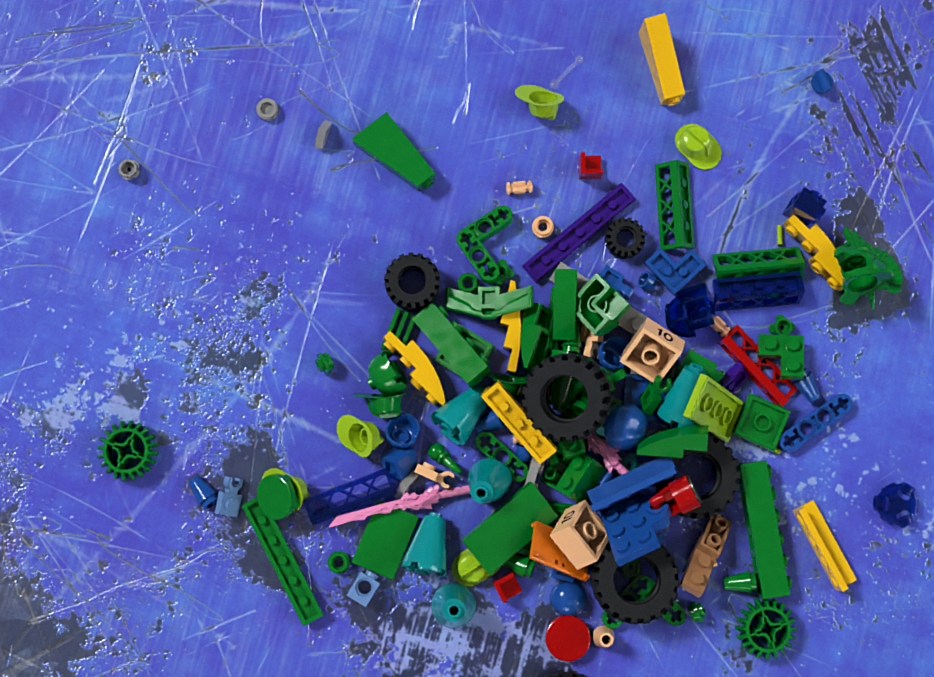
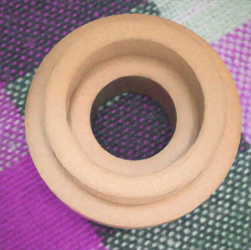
[532,216,554,238]

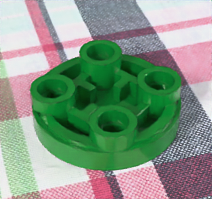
[257,474,299,520]

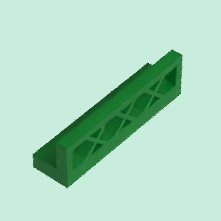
[655,160,695,251]
[712,246,805,288]

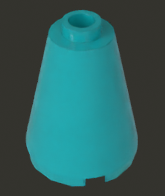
[657,363,706,427]
[430,385,488,446]
[468,458,512,503]
[401,512,446,577]
[431,583,476,628]

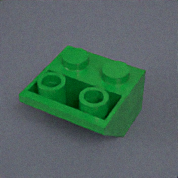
[540,454,607,503]

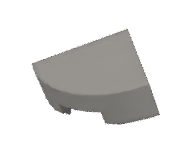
[315,120,332,150]
[394,471,419,499]

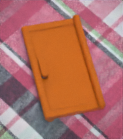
[530,521,590,582]

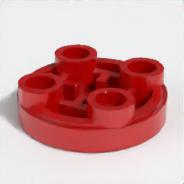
[545,615,591,662]

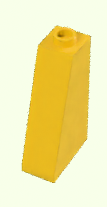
[638,13,685,106]

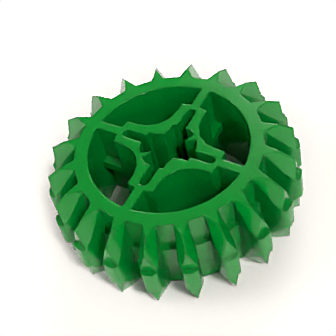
[97,420,159,481]
[735,598,797,660]

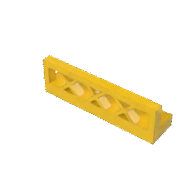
[481,380,558,464]
[792,500,857,592]

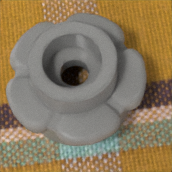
[118,159,140,180]

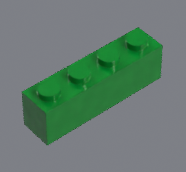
[412,302,492,389]

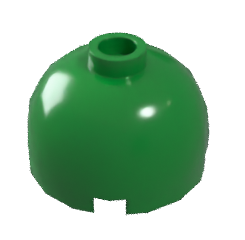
[367,349,408,395]

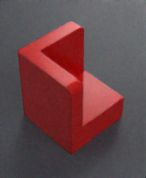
[578,152,603,179]
[492,571,522,603]

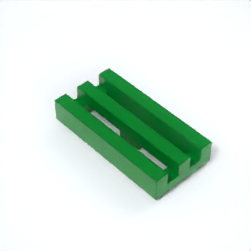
[380,308,416,357]

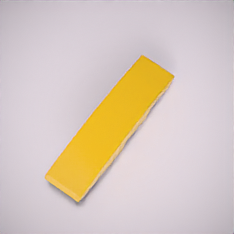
[500,280,521,374]

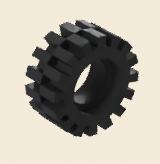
[605,217,646,259]

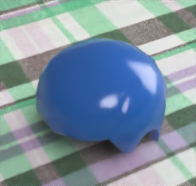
[598,335,628,371]
[385,413,420,448]
[549,581,587,616]

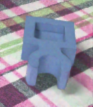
[214,476,243,517]

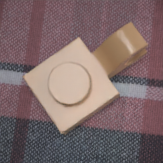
[581,323,604,359]
[414,462,455,488]

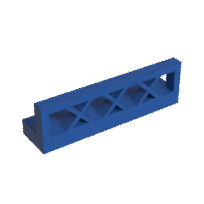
[587,457,679,512]

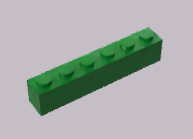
[737,460,792,599]

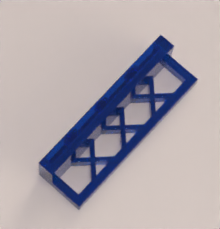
[712,271,805,312]
[303,467,397,526]

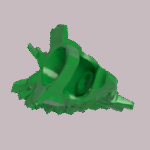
[834,227,904,310]

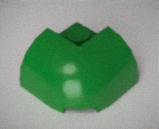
[576,273,632,336]
[674,350,726,383]

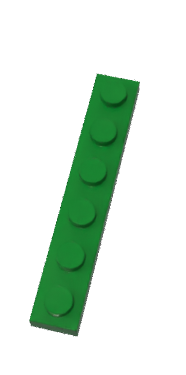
[241,497,324,626]

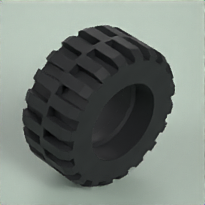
[522,353,613,442]
[654,434,741,519]
[591,544,680,625]

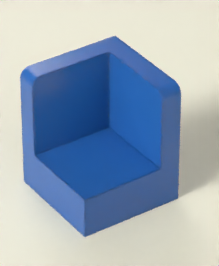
[381,446,417,480]

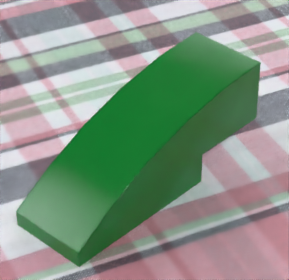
[553,269,577,341]
[520,303,553,372]
[637,425,709,458]

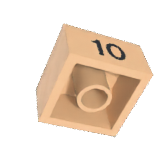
[619,317,685,382]
[549,500,609,570]

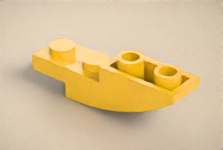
[783,214,843,291]
[382,331,446,406]

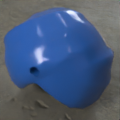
[604,404,648,450]

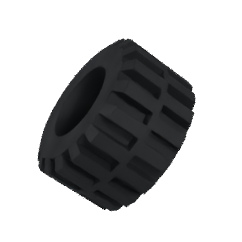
[384,252,440,311]

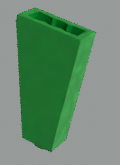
[352,112,435,191]

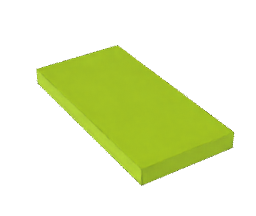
[683,373,744,443]

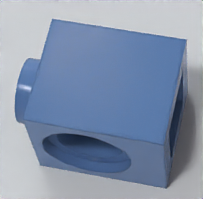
[346,569,381,607]

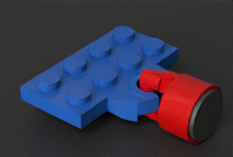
[600,475,702,567]

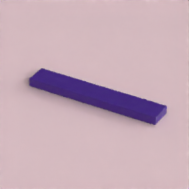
[522,183,636,283]

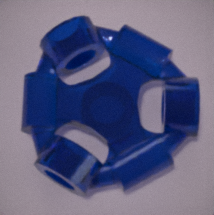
[873,482,919,528]

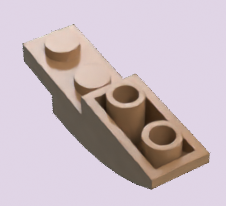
[680,513,732,598]

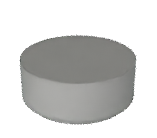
[256,98,279,121]

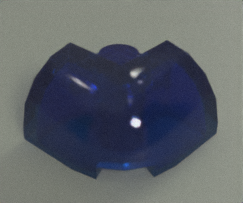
[665,282,716,338]

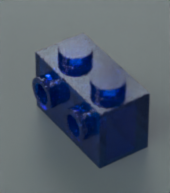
[782,187,827,226]

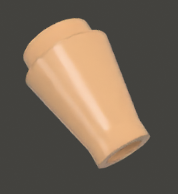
[592,625,615,648]

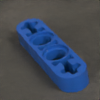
[778,394,853,451]

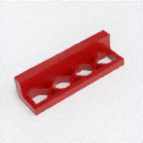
[717,324,798,407]

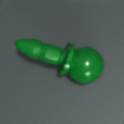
[428,443,462,474]

